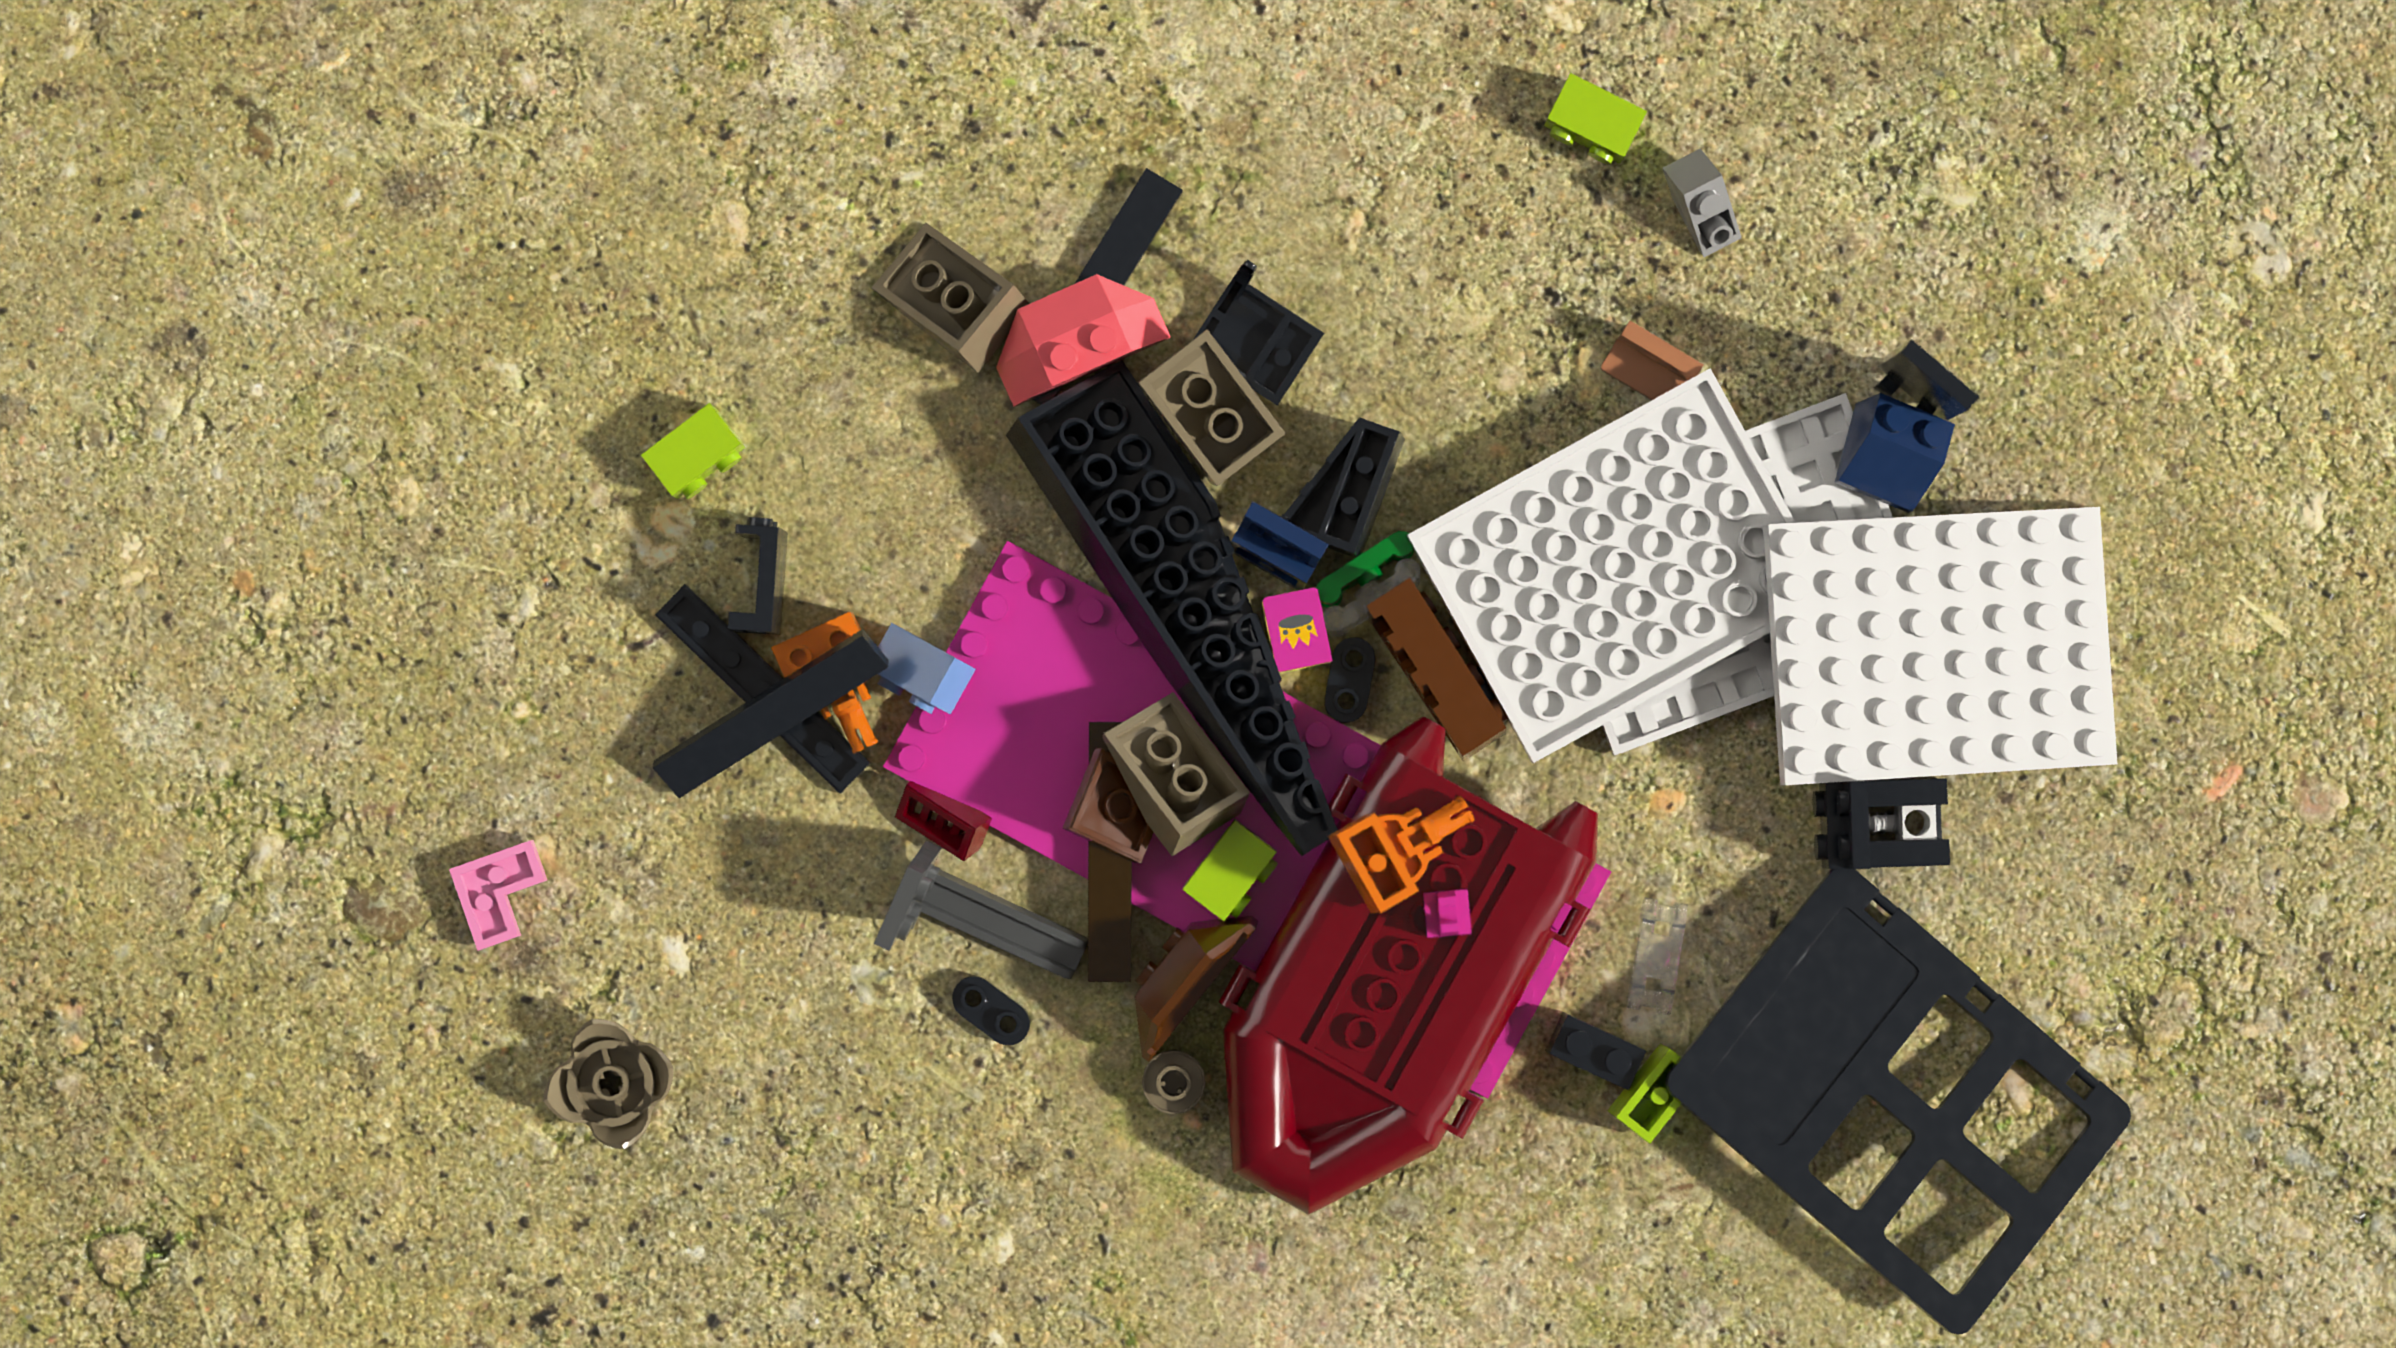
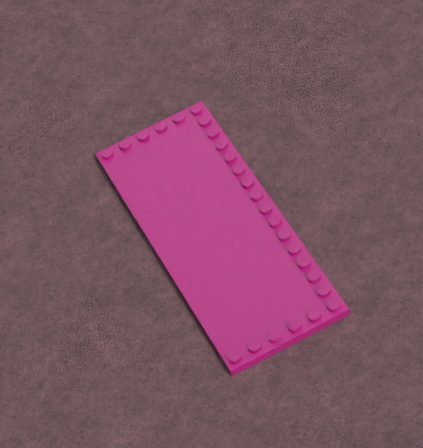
[883,541,1612,1099]

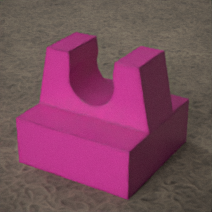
[1423,889,1472,938]

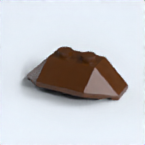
[1135,916,1258,1062]

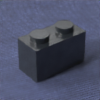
[1545,1012,1647,1091]

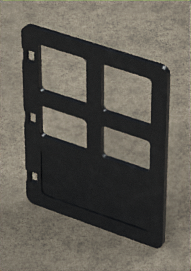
[1665,868,2131,1334]

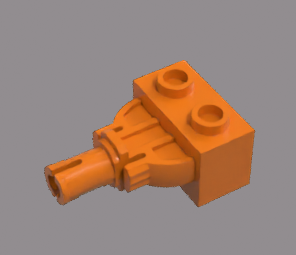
[771,612,878,754]
[1328,796,1474,913]

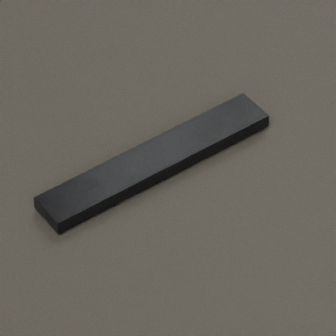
[1032,168,1183,405]
[655,584,871,794]
[653,629,889,798]

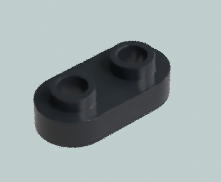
[1324,637,1375,723]
[952,976,1031,1045]

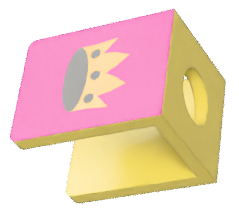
[1262,588,1333,673]

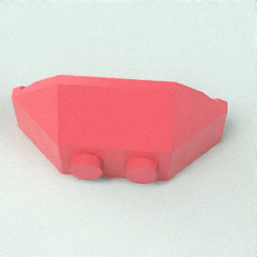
[996,274,1171,407]

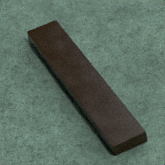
[1088,722,1132,982]

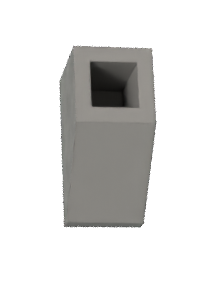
[1662,148,1742,257]

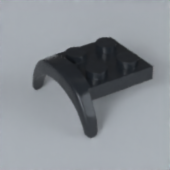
[1193,260,1325,406]

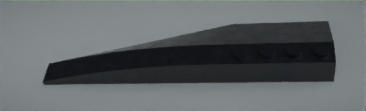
[1006,360,1337,856]

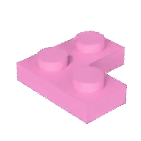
[449,840,548,951]

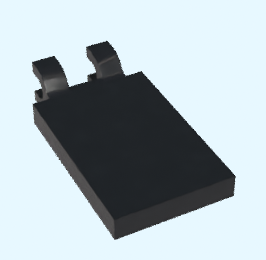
[1874,339,1979,420]

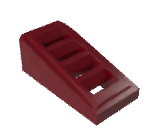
[895,781,992,861]

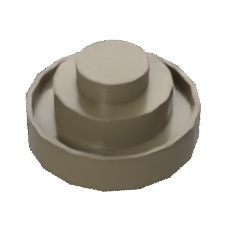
[1142,1049,1206,1114]

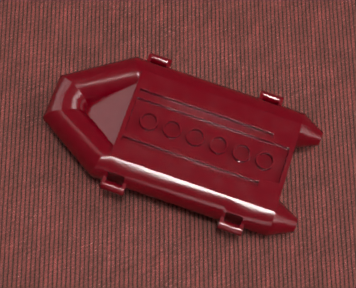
[1219,716,1598,1215]

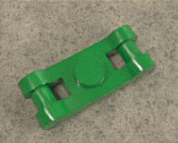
[1316,531,1414,609]

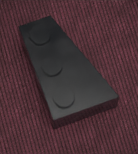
[1280,417,1405,558]

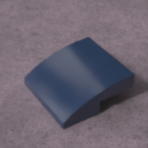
[1231,502,1329,591]

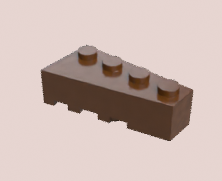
[1366,577,1508,761]

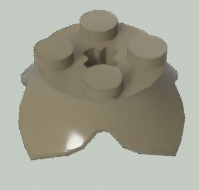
[543,1019,674,1149]

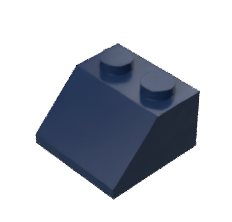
[1835,393,1955,513]

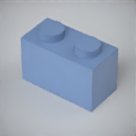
[877,623,976,715]

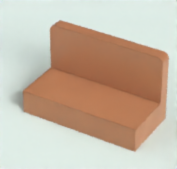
[1601,321,1704,401]

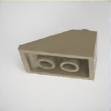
[872,223,1029,373]
[1138,329,1286,486]
[1103,692,1250,856]

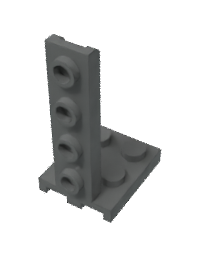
[874,840,1088,979]

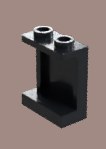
[728,517,788,635]

